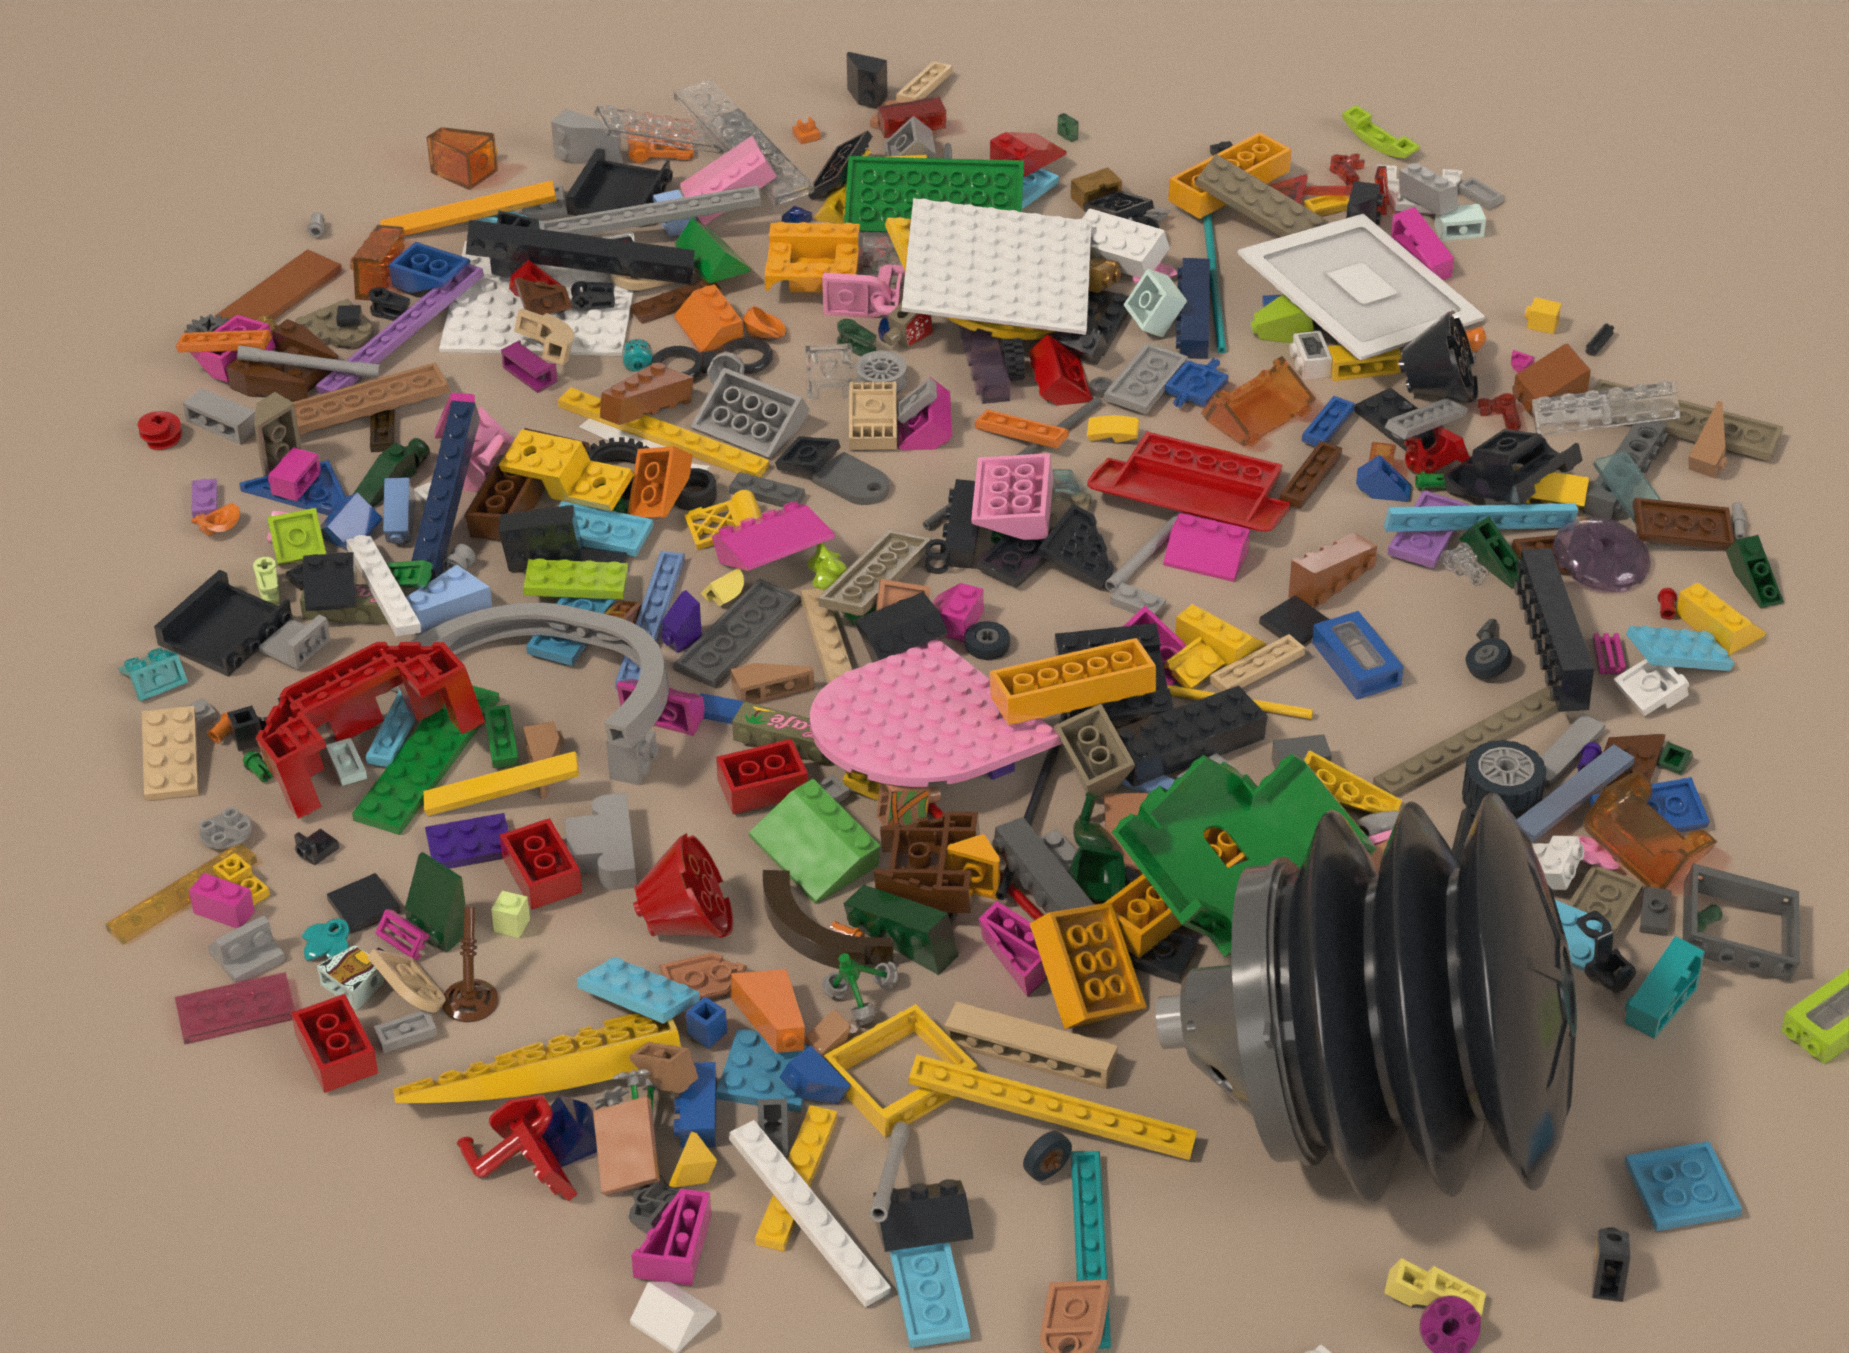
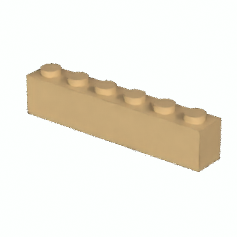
[945,1001,1118,1089]

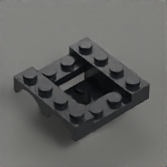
[1443,429,1583,505]
[1054,623,1174,727]

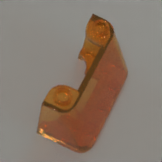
[1201,356,1316,447]
[1584,770,1718,889]

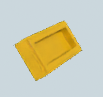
[1304,191,1349,217]

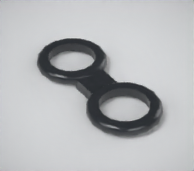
[650,337,773,379]

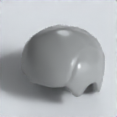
[707,351,745,385]

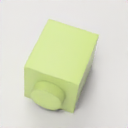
[491,891,530,938]

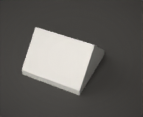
[630,1281,716,1353]

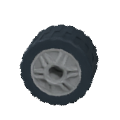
[1462,740,1546,819]

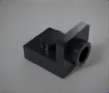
[294,828,339,865]

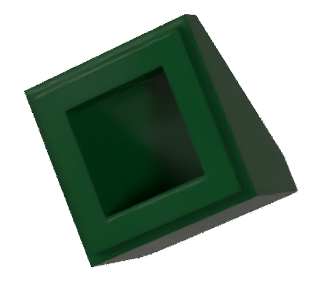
[1657,742,1693,775]

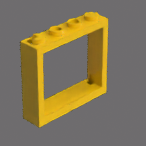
[824,1004,978,1138]

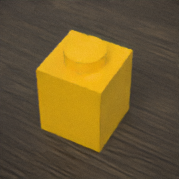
[1525,297,1562,334]

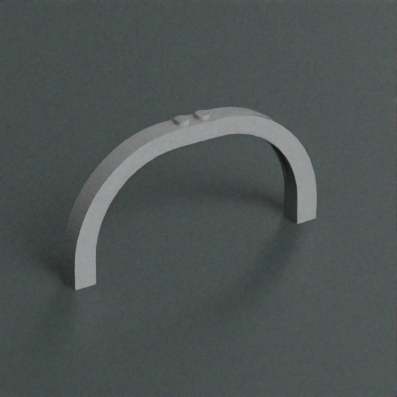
[391,603,669,749]

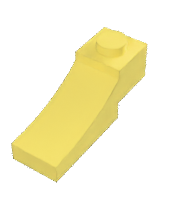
[1384,1258,1486,1317]

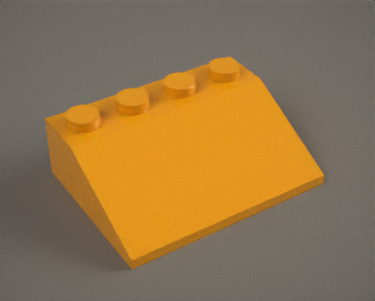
[1030,902,1147,1030]

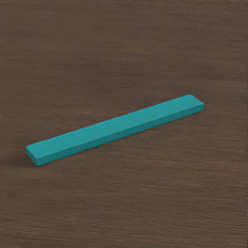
[1071,1151,1111,1349]

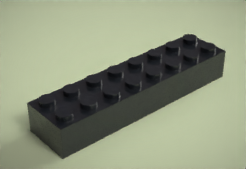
[1514,548,1594,712]

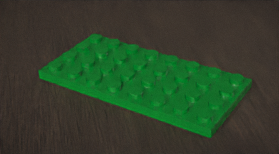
[844,156,1024,236]

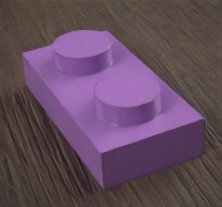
[191,478,218,518]

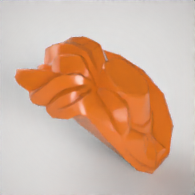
[191,503,240,535]

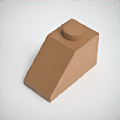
[629,1042,698,1093]

